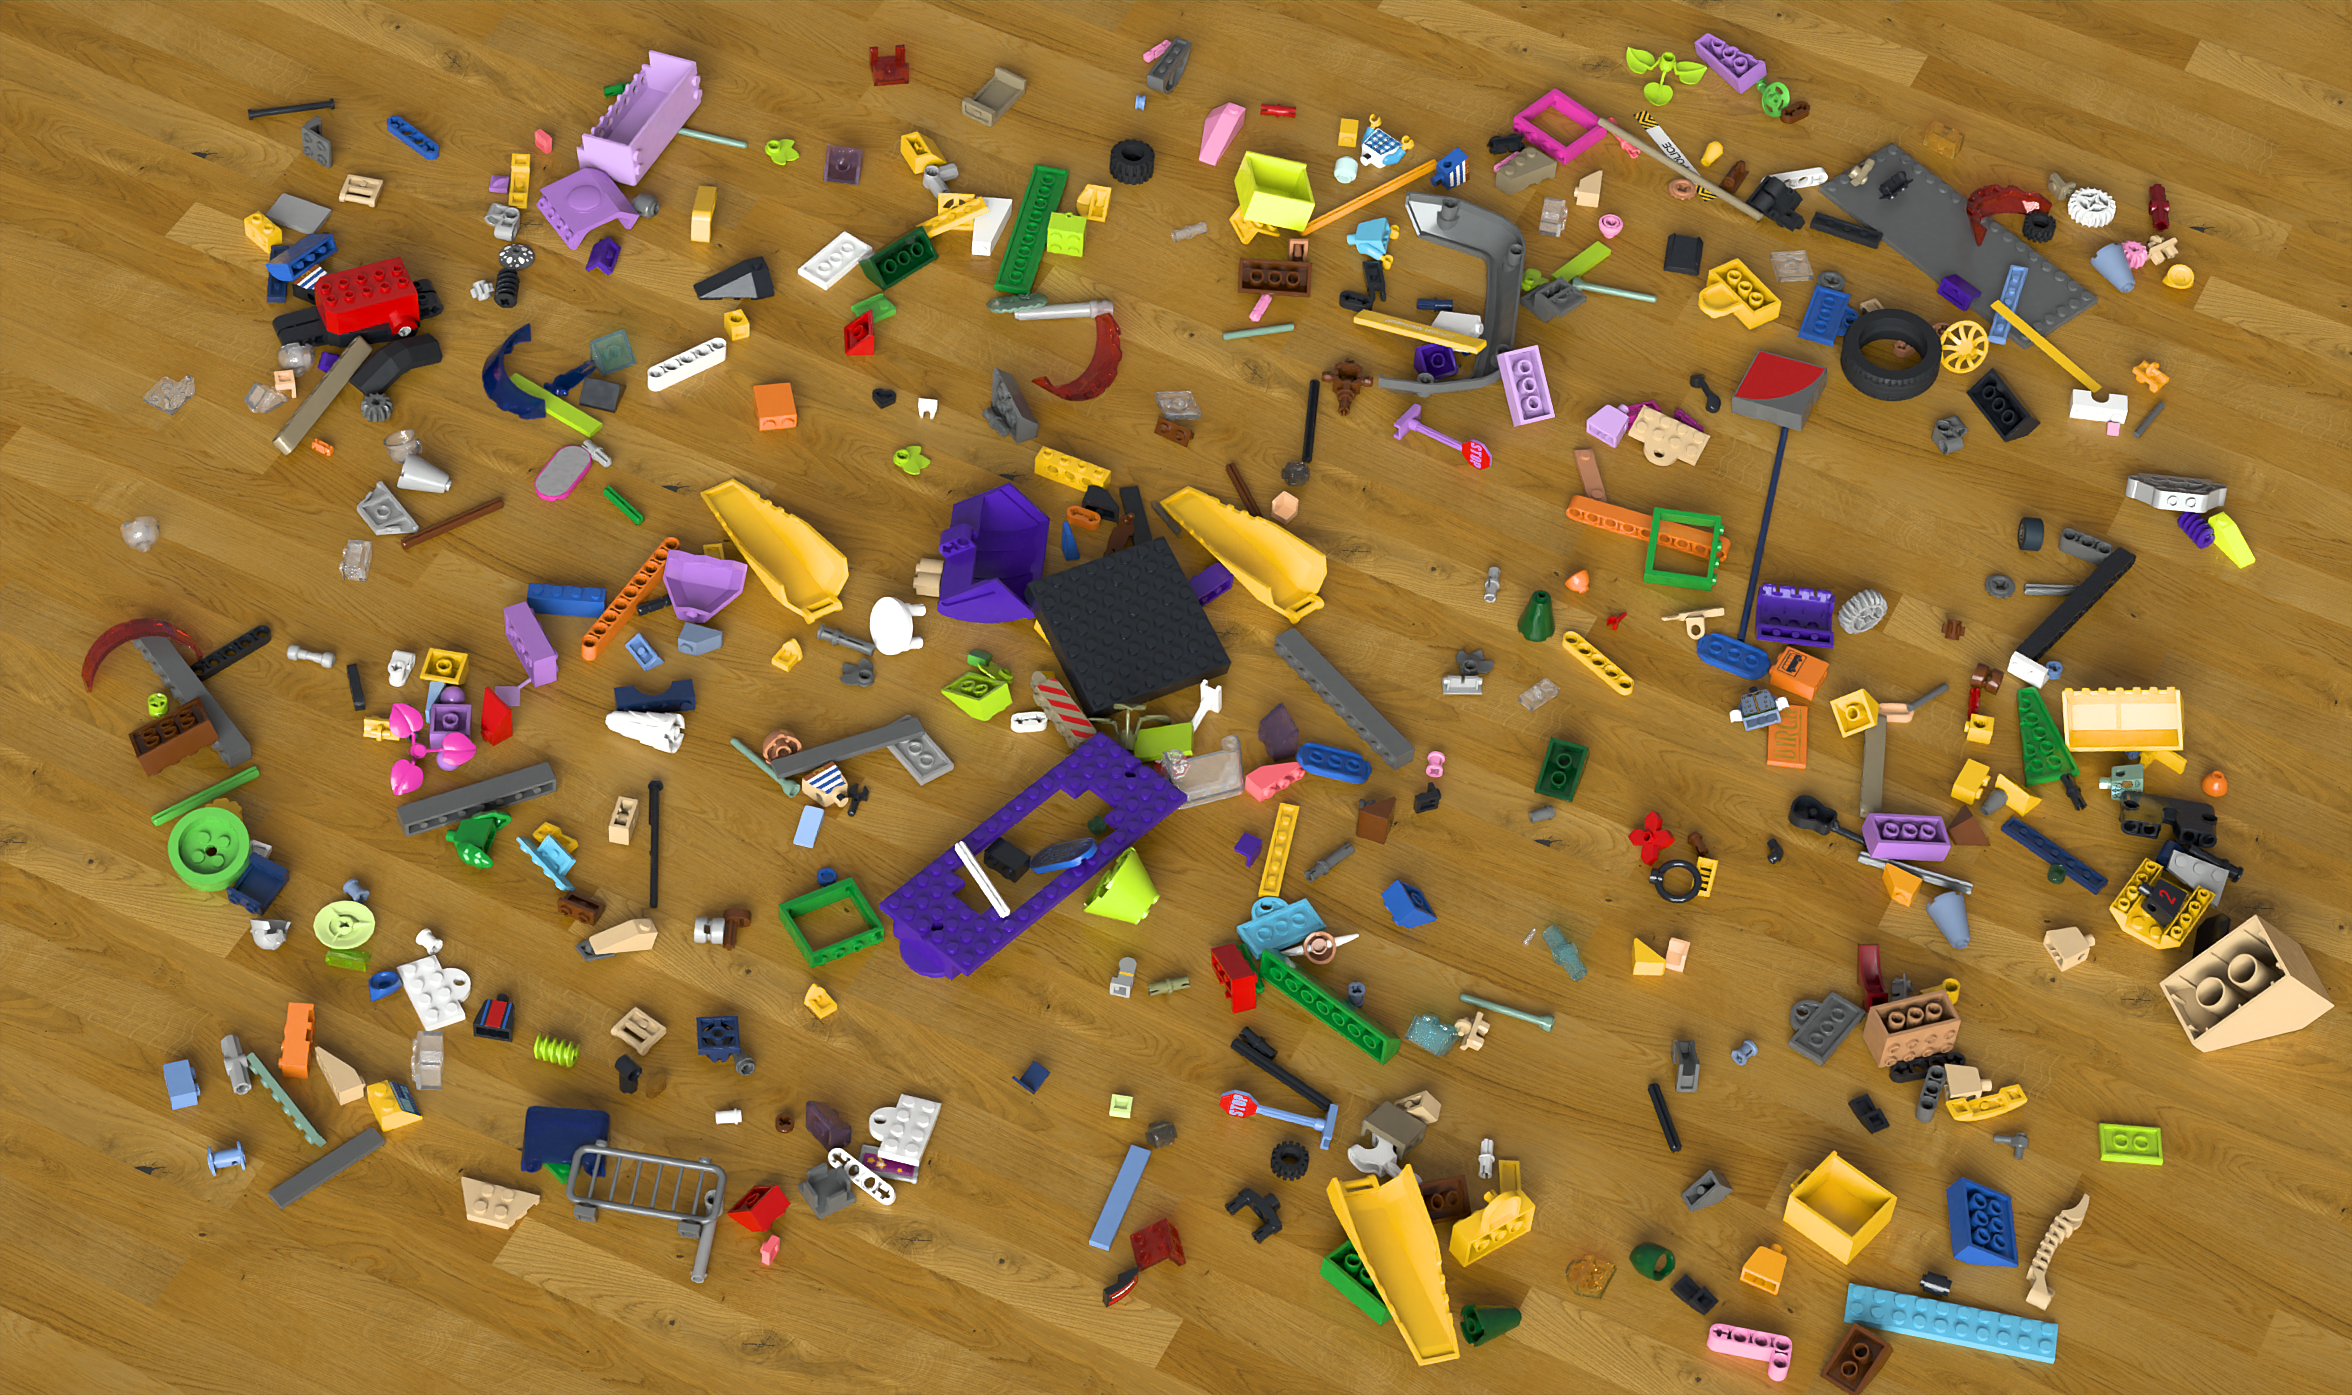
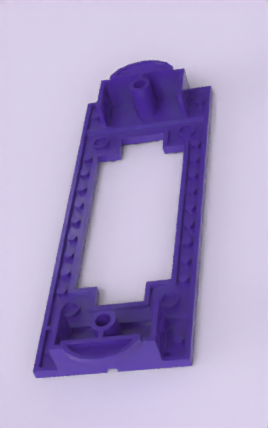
[879,731,1188,980]

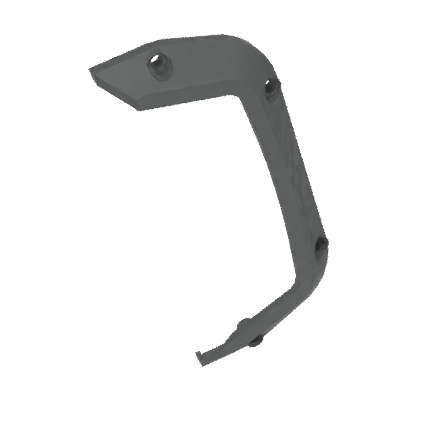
[1378,191,1525,397]

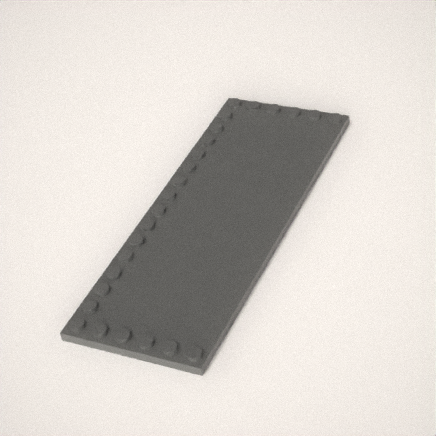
[1819,143,2098,350]

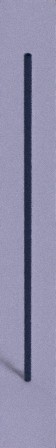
[1737,426,1789,642]

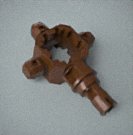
[1322,358,1373,416]

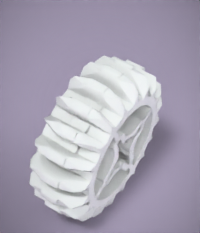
[2068,187,2116,228]

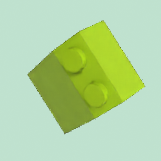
[941,672,1013,721]

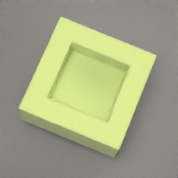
[1109,1094,1133,1118]

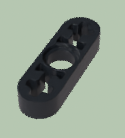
[346,663,365,711]

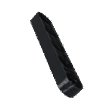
[190,625,271,682]

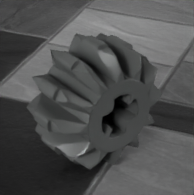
[361,392,393,423]

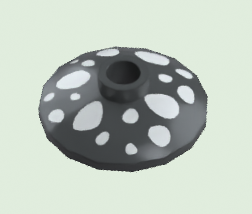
[498,244,535,270]

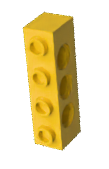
[1034,446,1111,492]

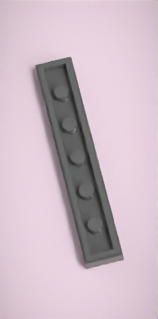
[268,1127,385,1210]

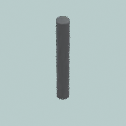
[2133,402,2165,438]
[1906,683,1949,712]

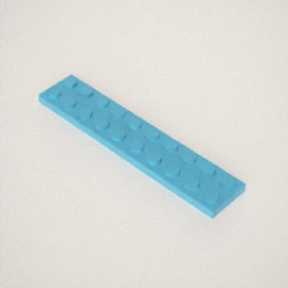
[1843,1283,2058,1364]

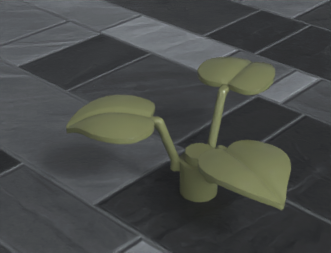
[1088,703,1171,751]

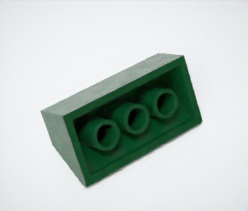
[858,226,939,291]

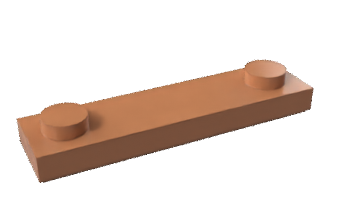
[1574,449,1608,503]

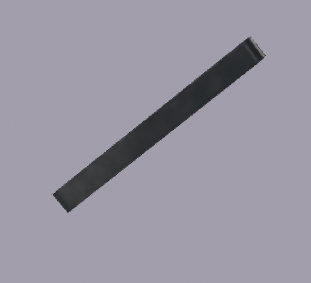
[2016,546,2137,662]

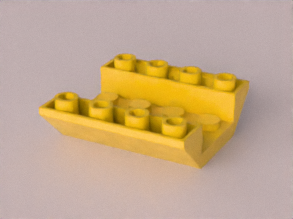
[2110,858,2216,949]

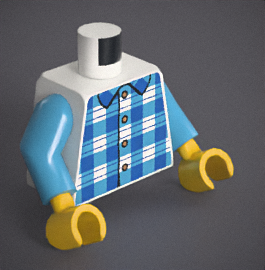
[1360,114,1414,168]

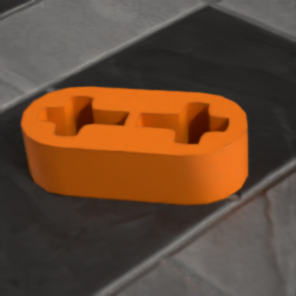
[1066,505,1101,530]

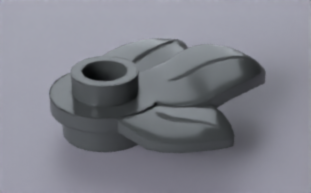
[1456,650,1494,676]
[840,658,874,687]

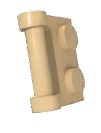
[339,174,384,208]
[611,1007,666,1056]

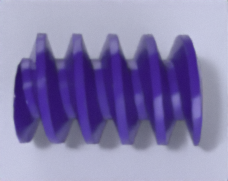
[2177,512,2215,549]

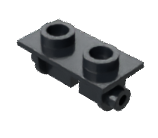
[1487,133,1525,155]
[1879,171,1913,200]

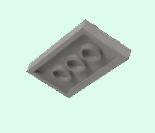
[887,714,954,786]

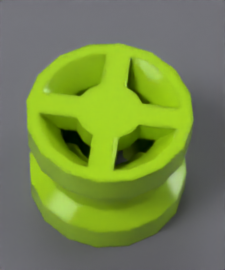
[148,693,169,718]

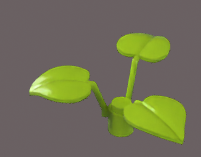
[1626,47,1707,106]

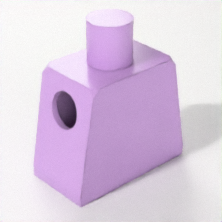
[1586,404,1629,448]

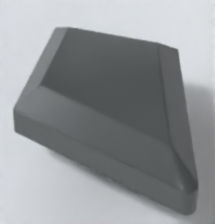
[575,939,616,962]

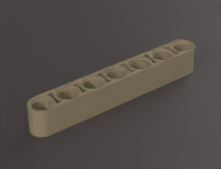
[1859,714,1887,818]

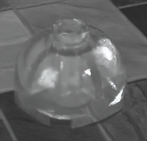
[277,343,315,377]
[120,516,160,552]

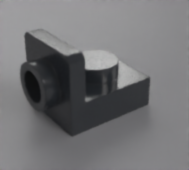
[1413,782,1441,814]

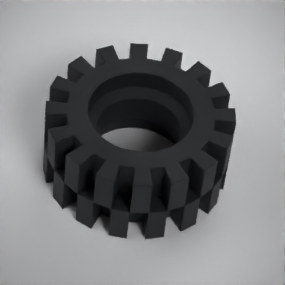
[2022,211,2056,243]
[1270,1141,1309,1181]

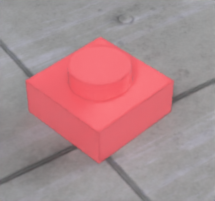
[535,129,552,154]
[760,1235,780,1266]

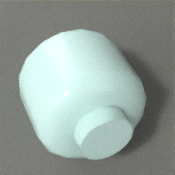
[1334,156,1358,183]

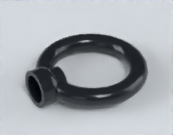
[1649,859,1702,903]

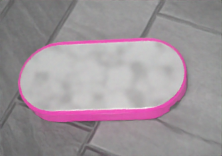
[534,446,591,501]

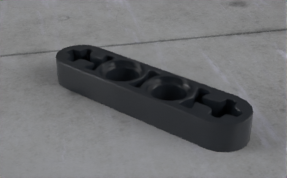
[1889,1052,1966,1083]

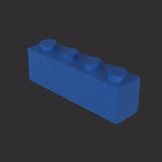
[527,583,607,618]

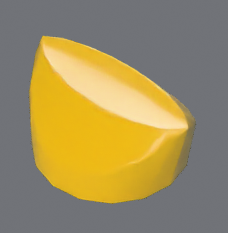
[2162,264,2194,289]

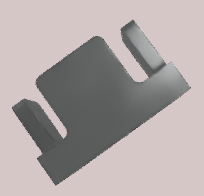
[798,1163,856,1219]

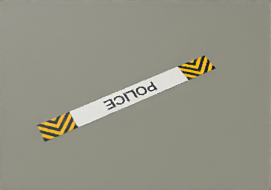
[1633,111,1718,202]

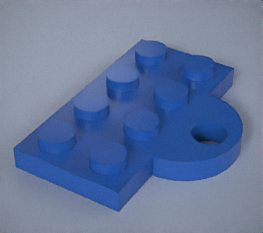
[1798,285,1860,347]

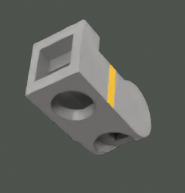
[1110,957,1137,998]

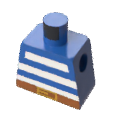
[1430,147,1470,190]

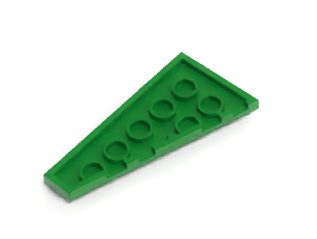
[2016,686,2080,787]

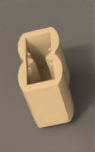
[913,558,944,597]

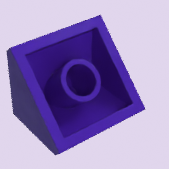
[1413,343,1459,380]

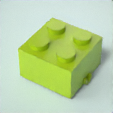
[1047,212,1087,257]

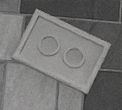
[265,193,332,235]

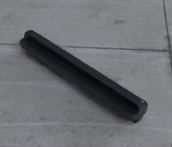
[1648,1083,1682,1153]

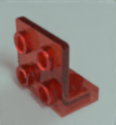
[1130,1218,1186,1271]

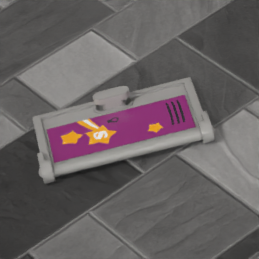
[854,1144,922,1184]

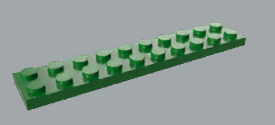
[994,164,1069,295]

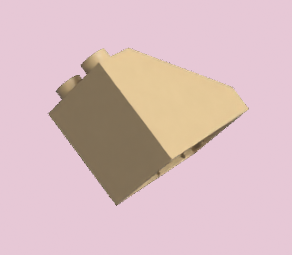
[2159,914,2335,1052]

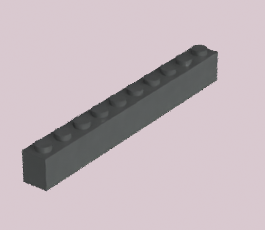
[132,621,252,768]
[1274,627,1415,771]

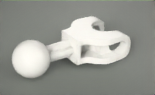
[1348,1133,1423,1183]

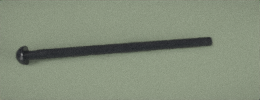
[648,779,663,908]

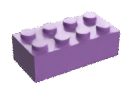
[504,601,559,687]
[1861,813,1951,861]

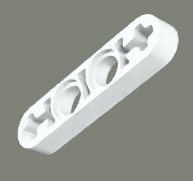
[1761,167,1828,189]
[828,1148,896,1205]

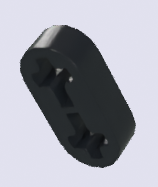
[1339,291,1373,312]

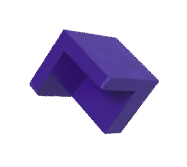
[1234,832,1262,868]

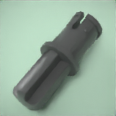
[982,407,1010,437]

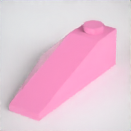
[1199,102,1246,166]

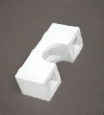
[2070,389,2128,424]

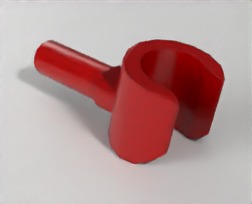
[1607,612,1627,630]

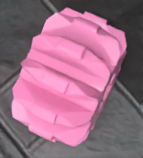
[2121,240,2148,269]

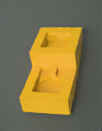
[532,822,578,854]

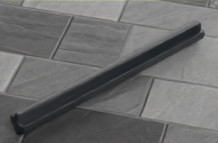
[1302,379,1320,463]
[1230,1038,1333,1111]

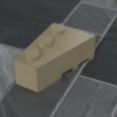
[1495,145,1557,195]

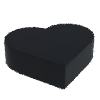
[872,389,896,409]

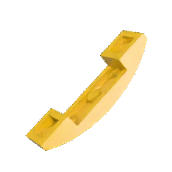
[508,153,530,209]
[1945,1084,2028,1121]

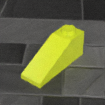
[2208,512,2256,569]

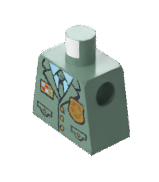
[2099,764,2144,800]

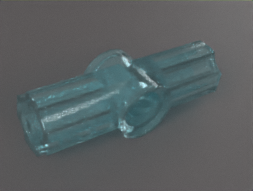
[1542,926,1588,982]

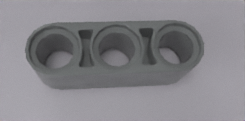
[2058,528,2113,566]
[1915,1065,1946,1123]

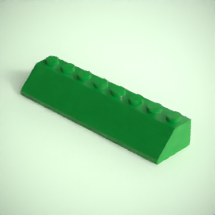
[1259,948,1401,1065]

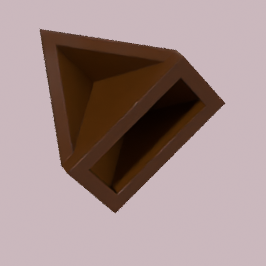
[1946,805,1991,846]

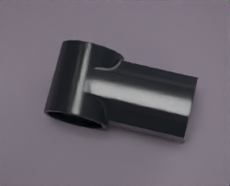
[614,1054,642,1094]

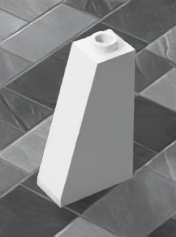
[972,197,1012,256]

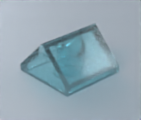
[590,329,637,376]

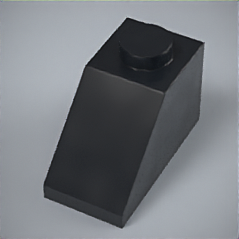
[1082,485,1119,523]

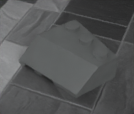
[991,368,1039,444]

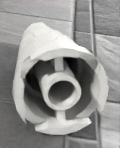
[606,711,685,753]

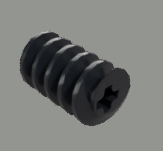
[494,268,520,308]

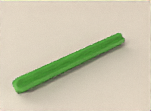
[151,766,259,826]

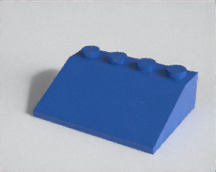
[1946,1177,2018,1267]

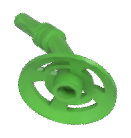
[1756,77,1790,117]

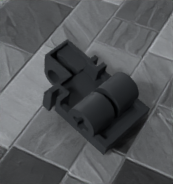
[1746,175,1806,232]

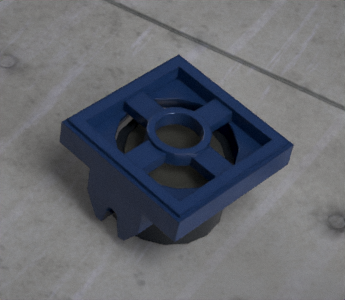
[696,1015,740,1063]

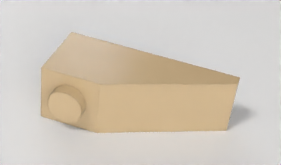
[589,918,658,955]
[315,1046,366,1105]

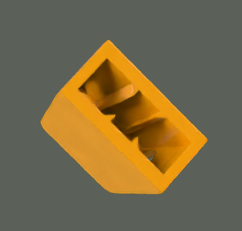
[1740,1244,1787,1295]

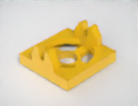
[938,193,975,231]

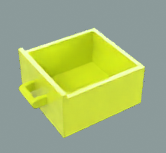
[1234,151,1315,232]

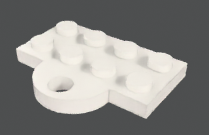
[396,955,471,1032]
[869,1094,941,1166]

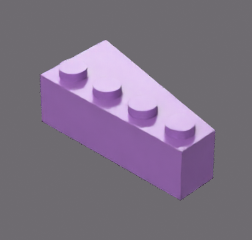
[1694,33,1767,94]

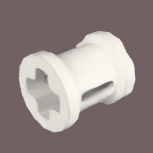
[416,928,443,955]

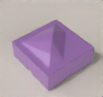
[489,175,510,193]

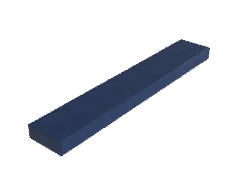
[2001,815,2108,895]

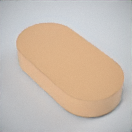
[1878,703,1914,722]

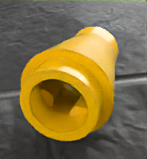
[1701,141,1723,167]

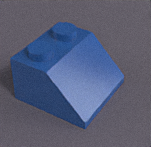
[1381,879,1437,929]

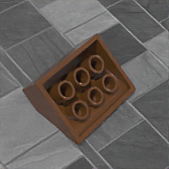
[128,697,220,777]

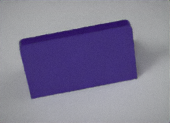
[585,237,621,275]
[1937,274,1982,311]

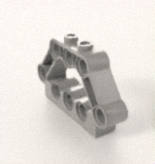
[2125,473,2227,513]

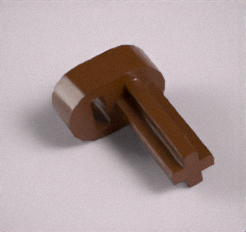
[723,909,752,951]

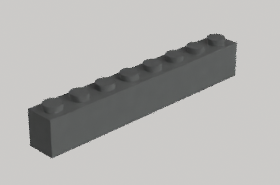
[397,762,557,837]

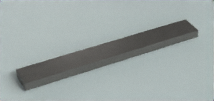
[771,717,925,779]

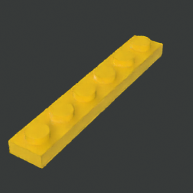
[1258,803,1299,898]

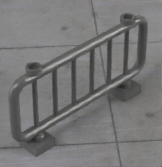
[566,1140,727,1240]

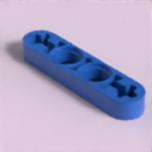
[387,116,439,160]

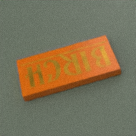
[1767,705,1808,769]

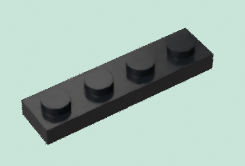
[1810,212,1883,249]

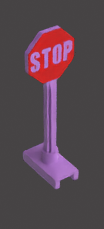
[1394,403,1492,470]

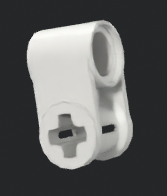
[388,650,416,687]

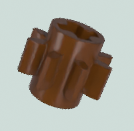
[1941,619,1965,640]

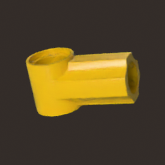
[1919,978,1960,1004]

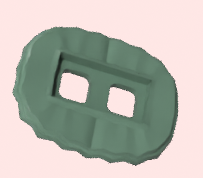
[986,292,1048,314]

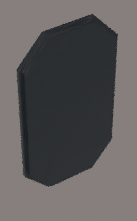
[2192,913,2231,959]

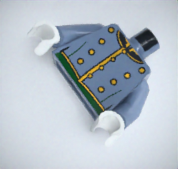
[1729,686,1790,731]

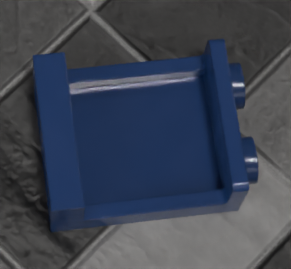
[226,852,290,916]

